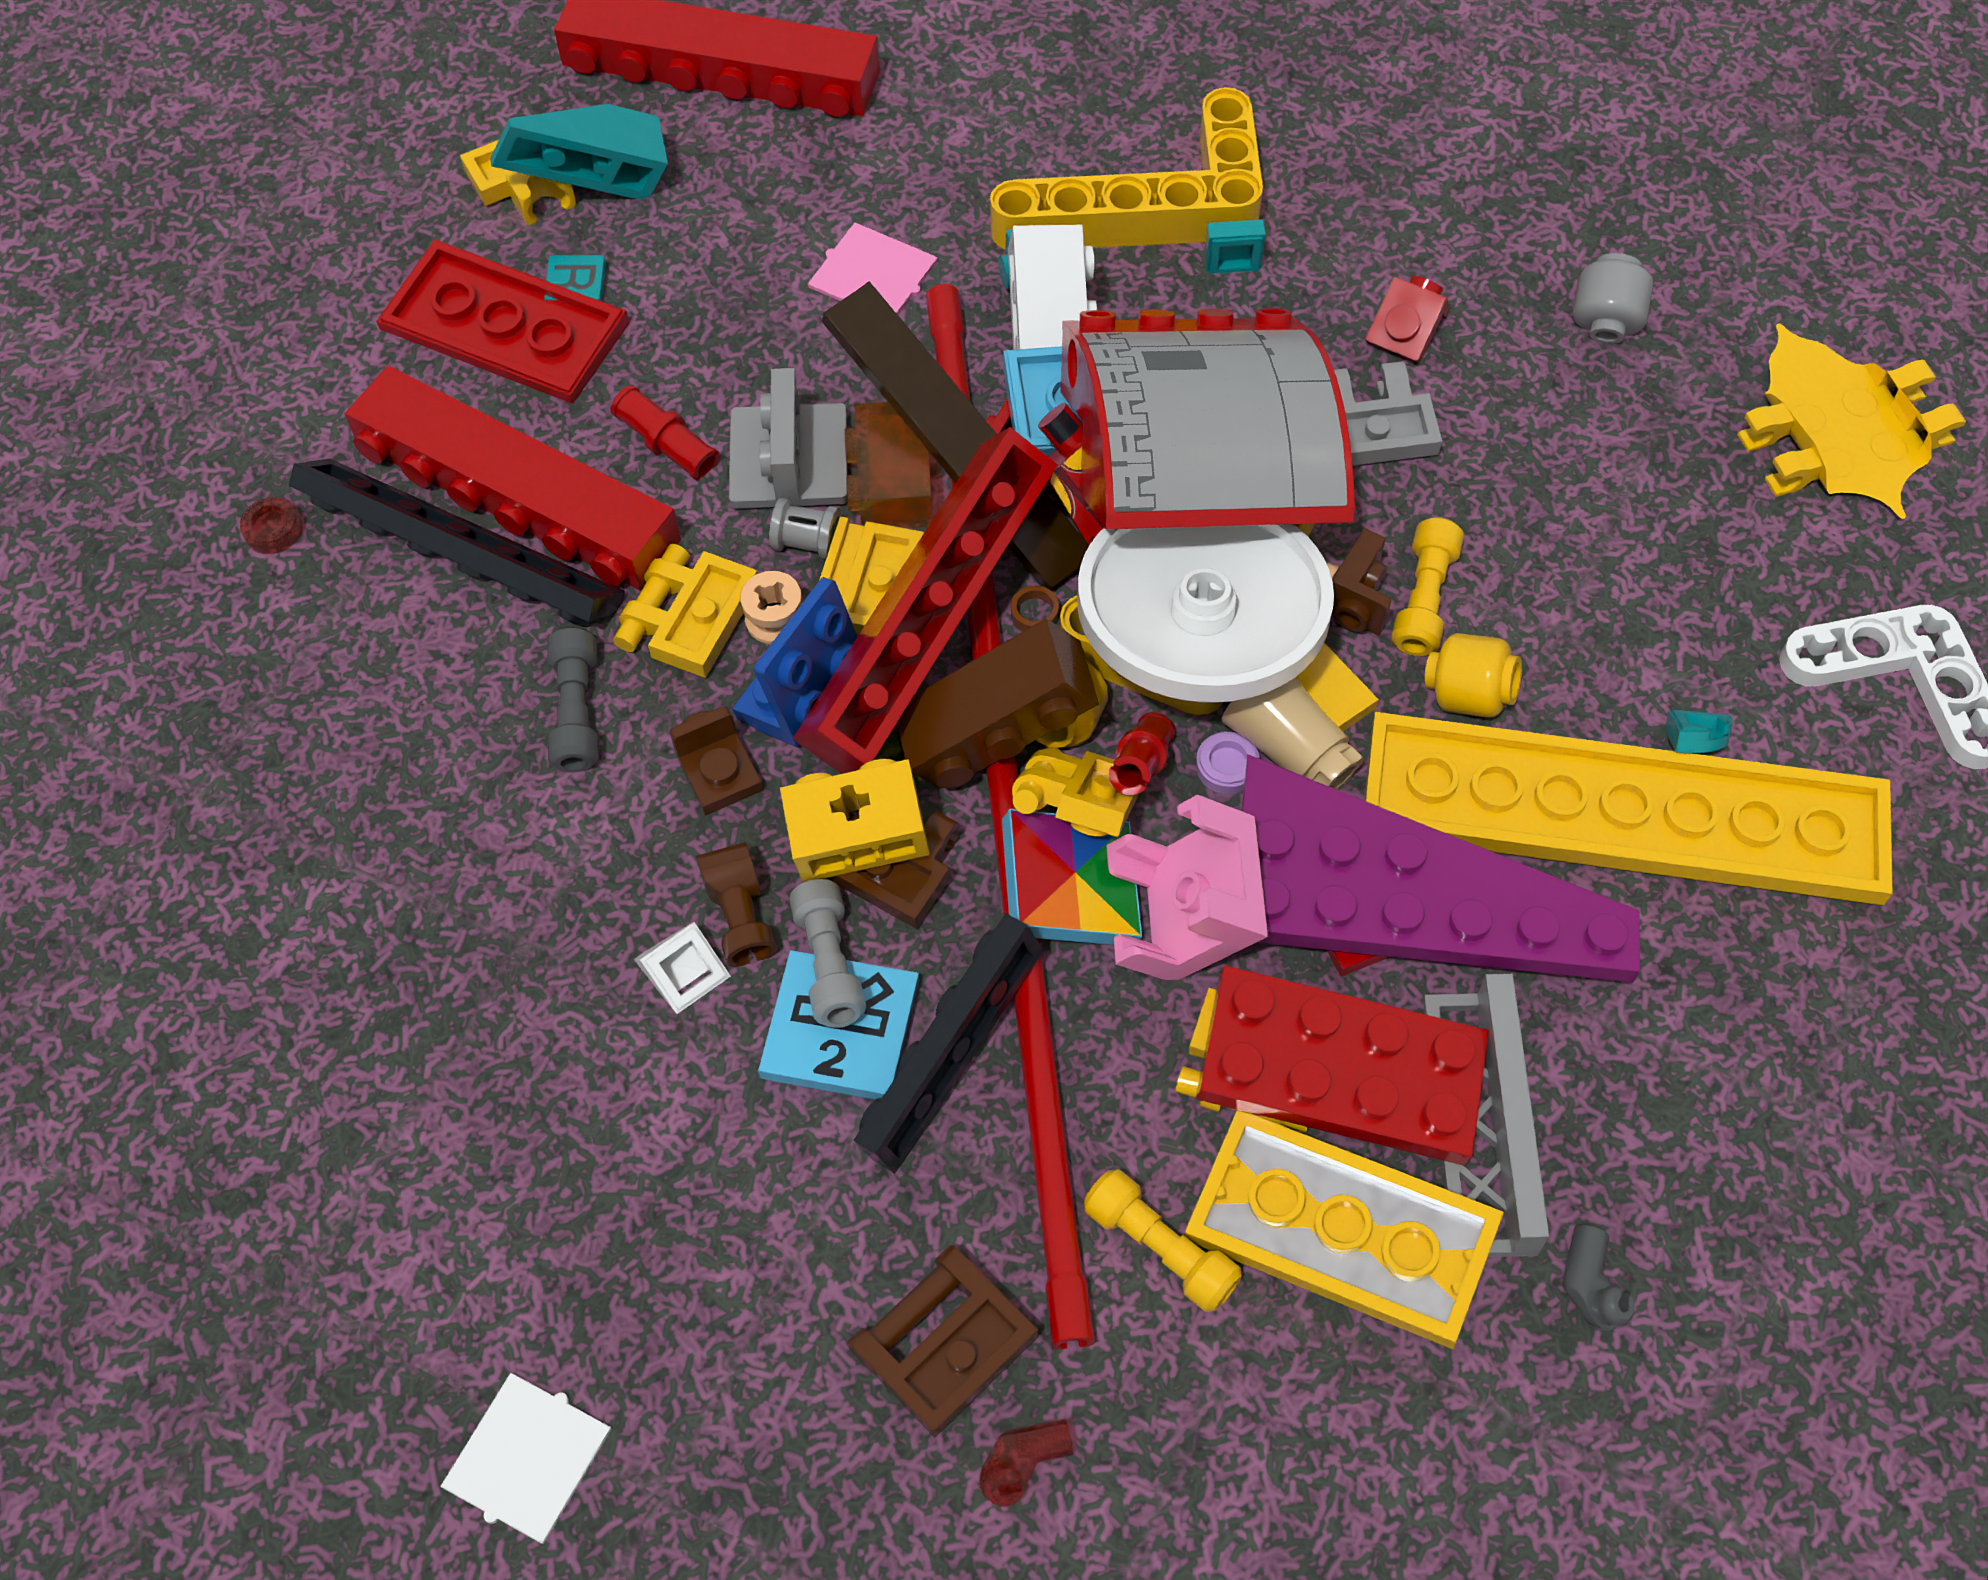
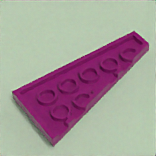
[1242,754,1640,982]

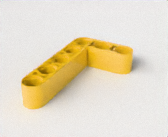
[990,87,1263,250]

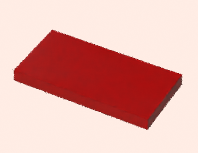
[376,239,630,404]

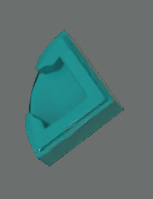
[1666,710,1733,753]

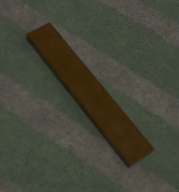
[821,281,1089,591]

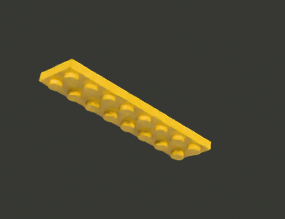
[1364,712,1893,905]

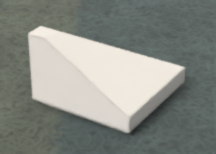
[634,922,731,1014]

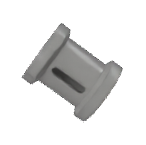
[769,497,841,560]

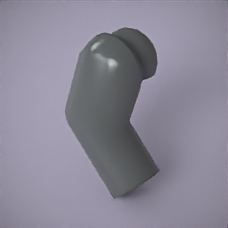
[1563,1225,1635,1331]

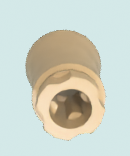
[1222,677,1364,790]

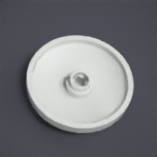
[1077,524,1334,702]

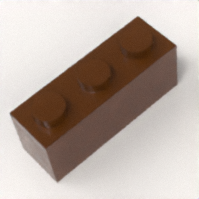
[896,618,1099,789]

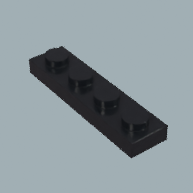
[854,913,1043,1174]

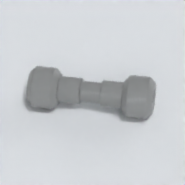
[789,878,866,1028]

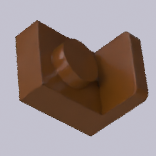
[1332,528,1392,636]
[669,706,763,816]

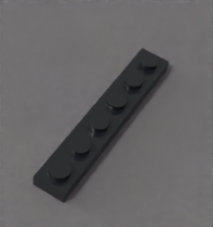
[289,458,625,624]

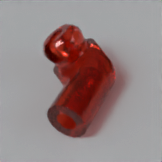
[979,1418,1073,1507]

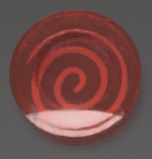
[240,497,303,554]

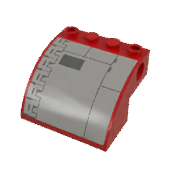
[1060,308,1355,529]

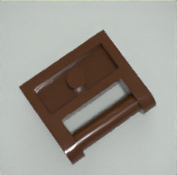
[846,1245,1038,1438]

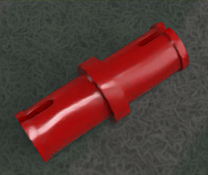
[610,385,720,481]
[1109,712,1175,795]

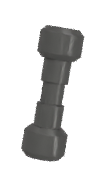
[547,626,599,773]

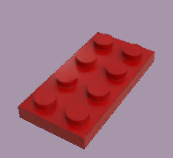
[1195,965,1489,1166]

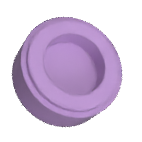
[1196,732,1260,794]

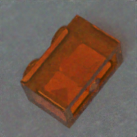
[844,402,932,528]

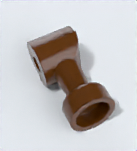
[696,842,777,967]

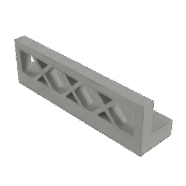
[1423,974,1549,1257]

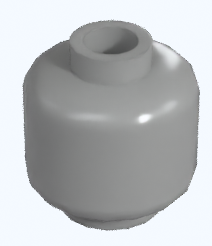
[1573,253,1653,344]

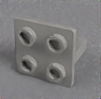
[729,368,848,509]

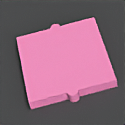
[808,222,938,314]

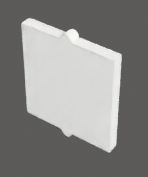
[441,1373,612,1545]

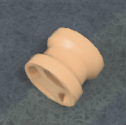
[740,571,802,644]

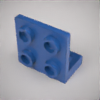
[732,577,858,748]

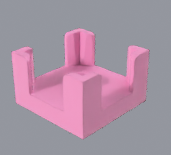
[1107,794,1268,980]

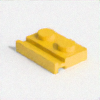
[819,516,924,636]

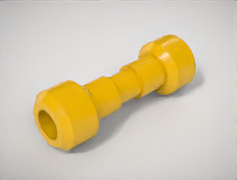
[1391,517,1464,657]
[1084,1169,1241,1312]

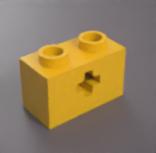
[780,759,930,882]

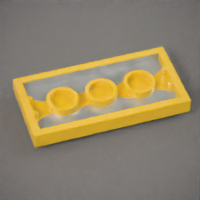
[1185,1110,1504,1350]

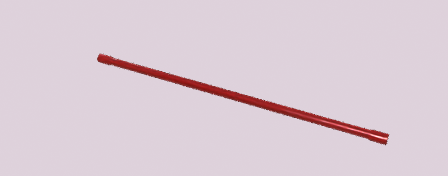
[926,284,1095,1350]

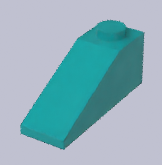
[490,104,668,199]

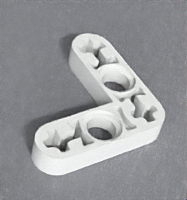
[1779,605,1988,769]

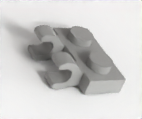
[1334,361,1442,466]

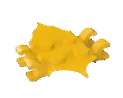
[1737,324,1966,519]

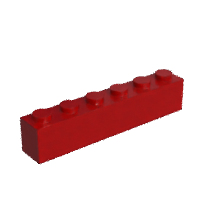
[554,0,880,117]
[344,365,681,591]
[792,427,1058,774]

